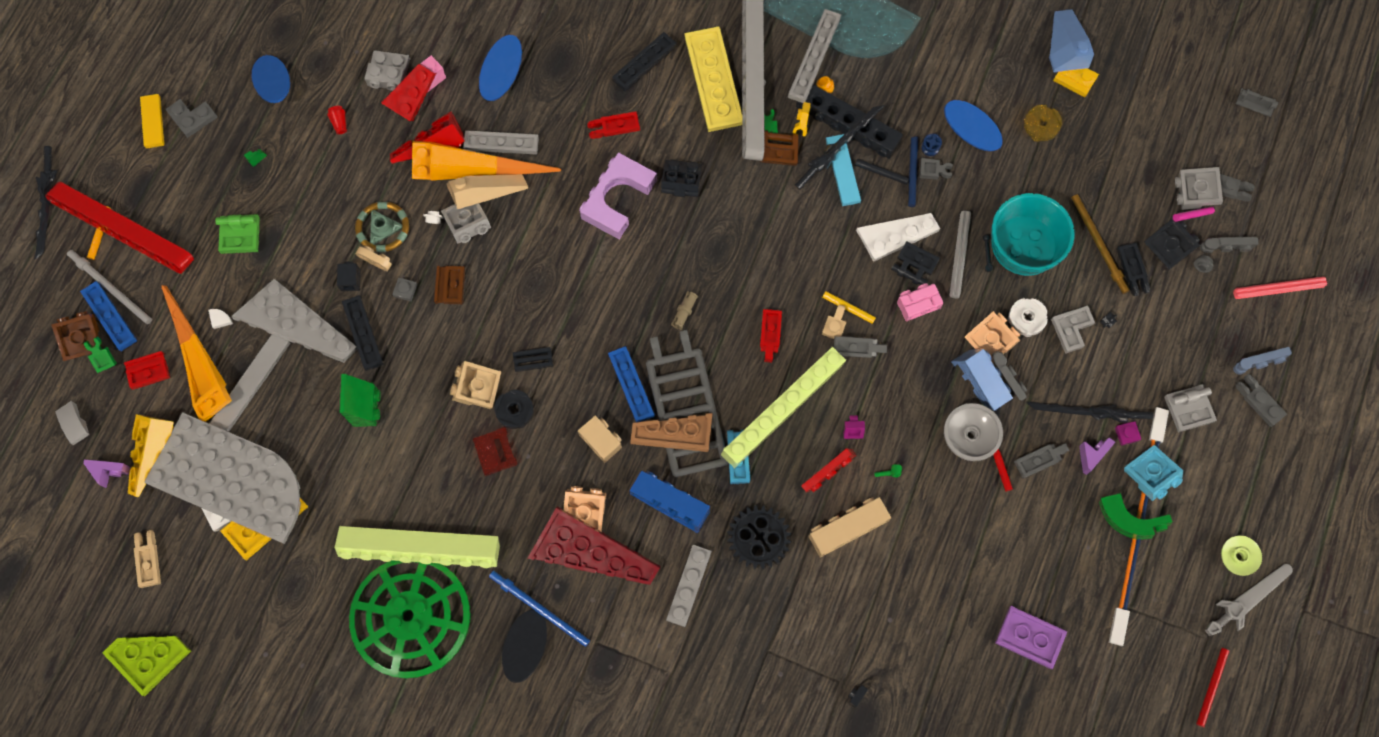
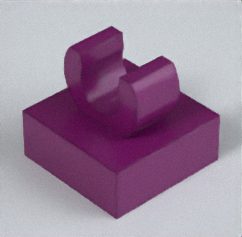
[843,415,865,439]

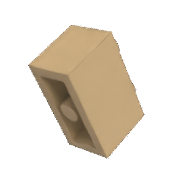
[578,416,622,463]

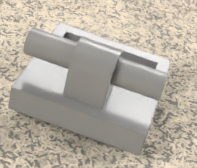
[1164,384,1217,433]

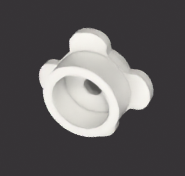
[423,211,443,224]

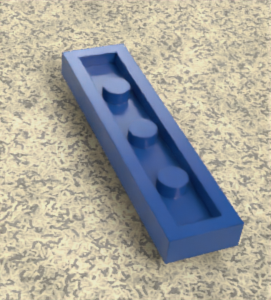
[80,281,138,351]
[608,346,654,423]

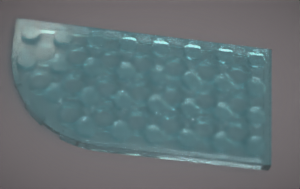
[763,0,921,58]

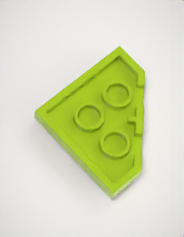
[103,636,191,696]

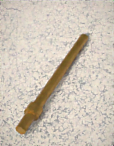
[1071,194,1130,294]

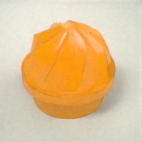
[816,76,834,94]

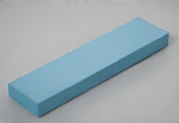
[826,134,861,206]

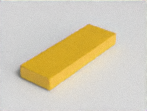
[140,94,164,148]

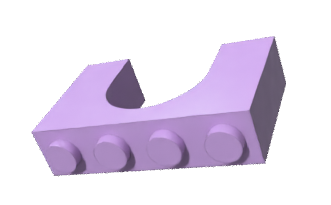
[579,153,657,240]

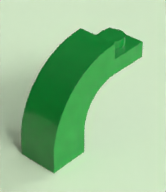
[1099,493,1172,540]

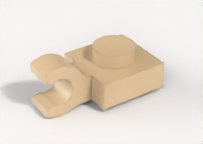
[822,304,846,339]

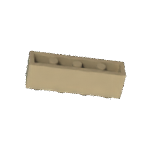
[809,497,891,558]

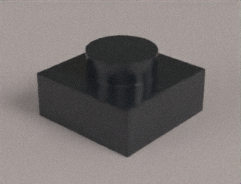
[848,685,868,708]

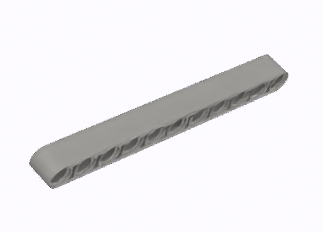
[742,0,764,161]

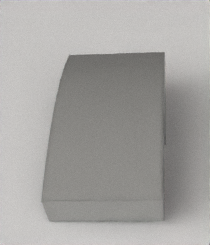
[55,401,89,445]

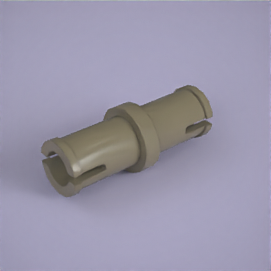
[671,291,698,330]

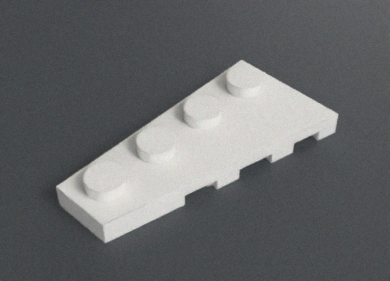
[856,213,940,262]

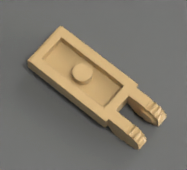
[134,530,161,588]

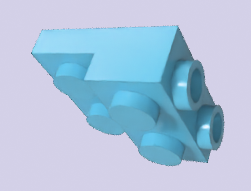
[1124,445,1183,501]

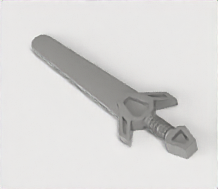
[1205,564,1293,636]

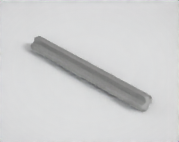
[949,211,971,299]

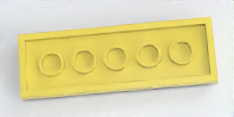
[685,27,742,132]

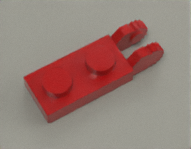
[587,111,640,139]

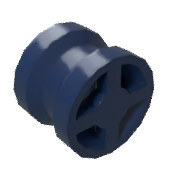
[921,134,942,156]

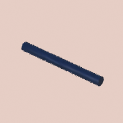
[908,137,918,207]

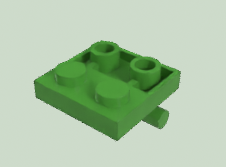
[215,215,260,254]

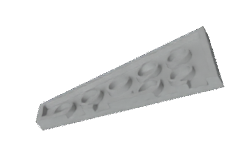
[232,279,357,363]

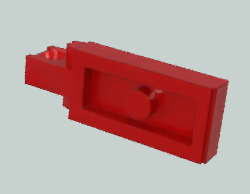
[760,309,782,363]

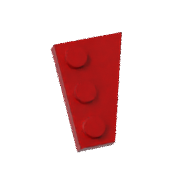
[381,64,437,121]
[802,448,857,493]

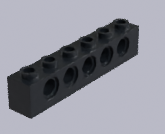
[796,85,903,159]

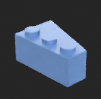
[951,349,1013,411]

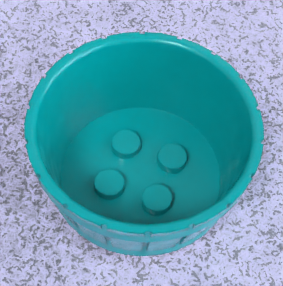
[991,193,1075,276]

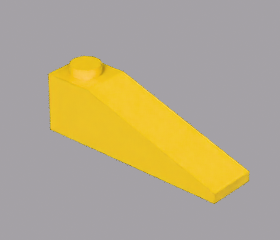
[128,414,174,497]

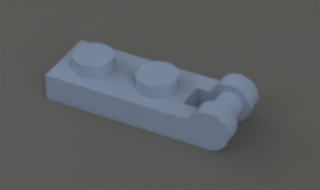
[1233,347,1292,375]

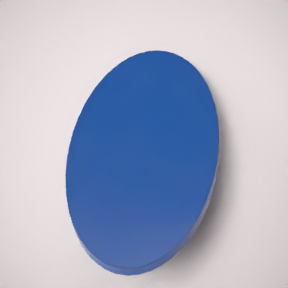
[479,35,522,101]
[252,55,290,103]
[944,100,1003,151]

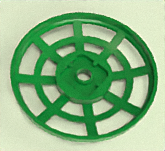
[349,560,471,679]

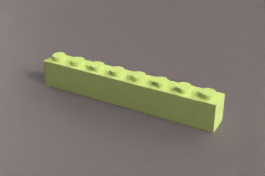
[721,347,846,469]
[335,526,500,568]

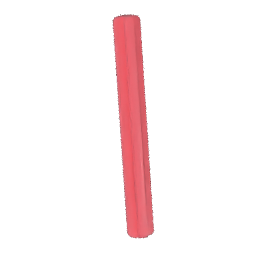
[1233,276,1327,299]

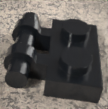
[891,241,940,285]

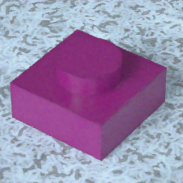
[1115,421,1142,446]

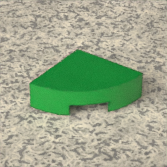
[244,149,267,167]

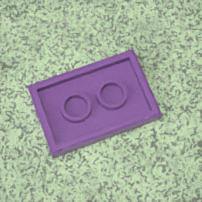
[995,606,1067,669]

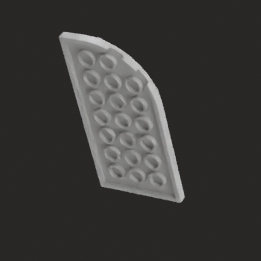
[144,412,301,544]

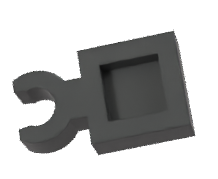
[919,158,953,180]

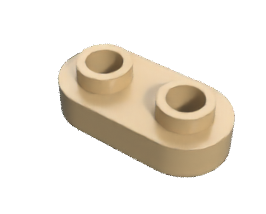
[355,246,392,271]

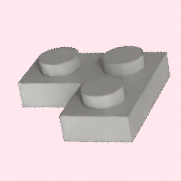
[1051,306,1095,354]

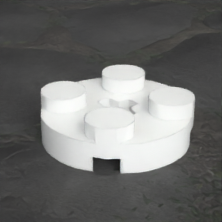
[1008,298,1048,337]

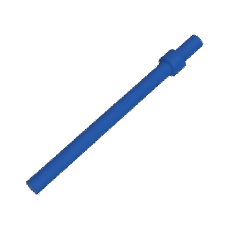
[489,571,590,647]

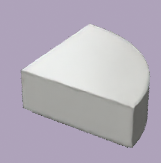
[209,309,233,329]

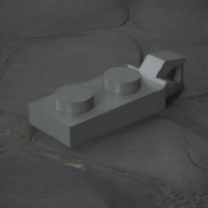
[834,336,887,358]
[1014,443,1069,479]

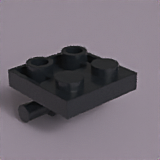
[661,160,702,197]

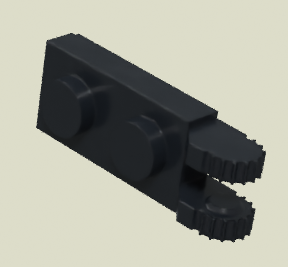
[1116,243,1150,296]

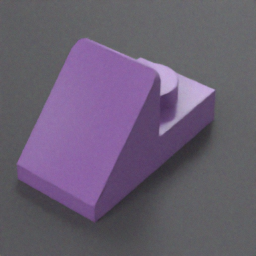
[1079,438,1115,475]
[84,460,131,488]

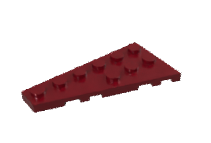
[527,506,661,585]

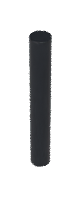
[855,159,909,185]

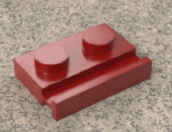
[124,351,170,390]

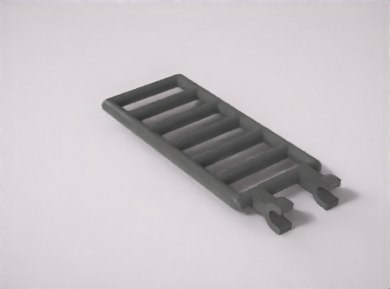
[646,330,728,477]

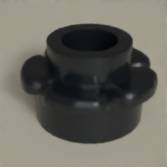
[1099,311,1117,329]

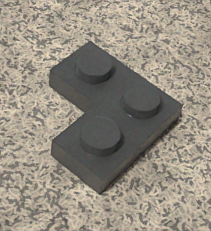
[165,99,218,138]

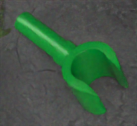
[874,464,902,478]

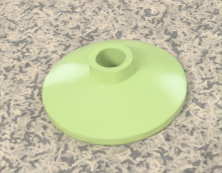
[1221,536,1262,576]

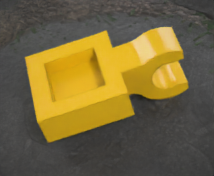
[793,102,811,136]

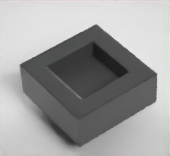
[392,278,417,302]

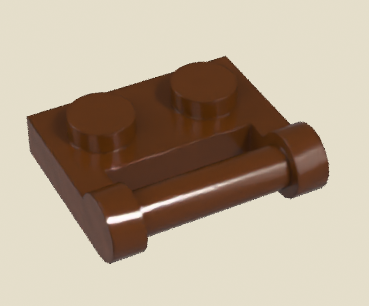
[760,130,798,166]

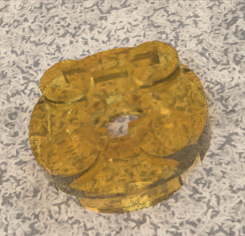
[1024,105,1062,142]

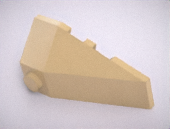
[447,174,528,209]

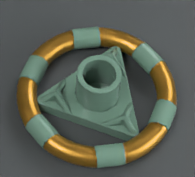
[355,202,409,252]

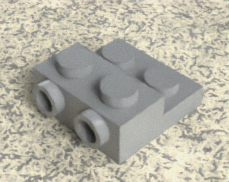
[365,51,410,91]
[1175,167,1223,210]
[441,203,491,244]

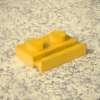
[1053,68,1099,97]

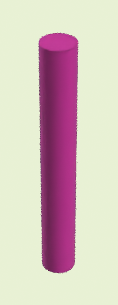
[1173,207,1215,222]

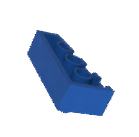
[630,471,710,533]

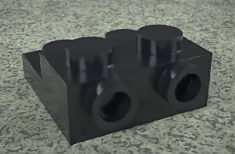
[1144,218,1200,270]

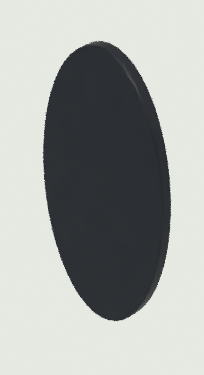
[502,610,547,683]

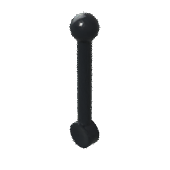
[983,234,993,272]

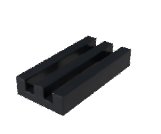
[512,347,553,372]

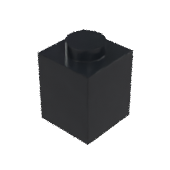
[337,261,361,292]

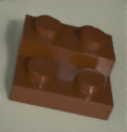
[51,311,103,361]

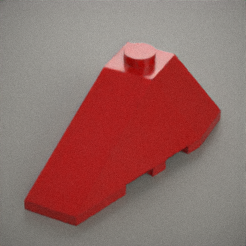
[390,111,465,163]

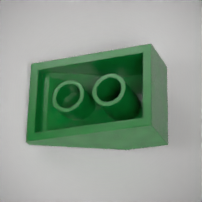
[340,374,381,427]

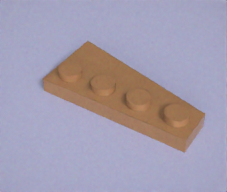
[631,413,712,452]

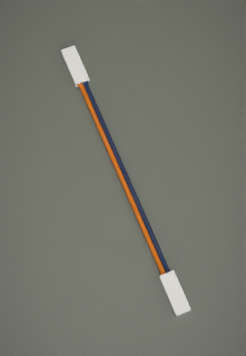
[1109,407,1169,646]

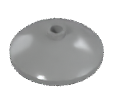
[944,403,1003,461]

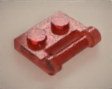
[473,427,518,476]

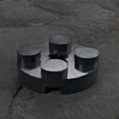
[494,390,534,429]

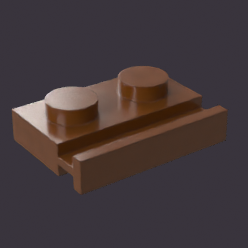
[434,266,465,304]

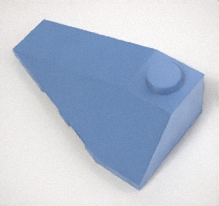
[1049,10,1094,72]

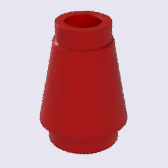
[327,106,347,134]

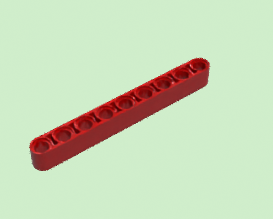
[45,182,194,274]

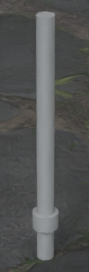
[67,250,152,324]

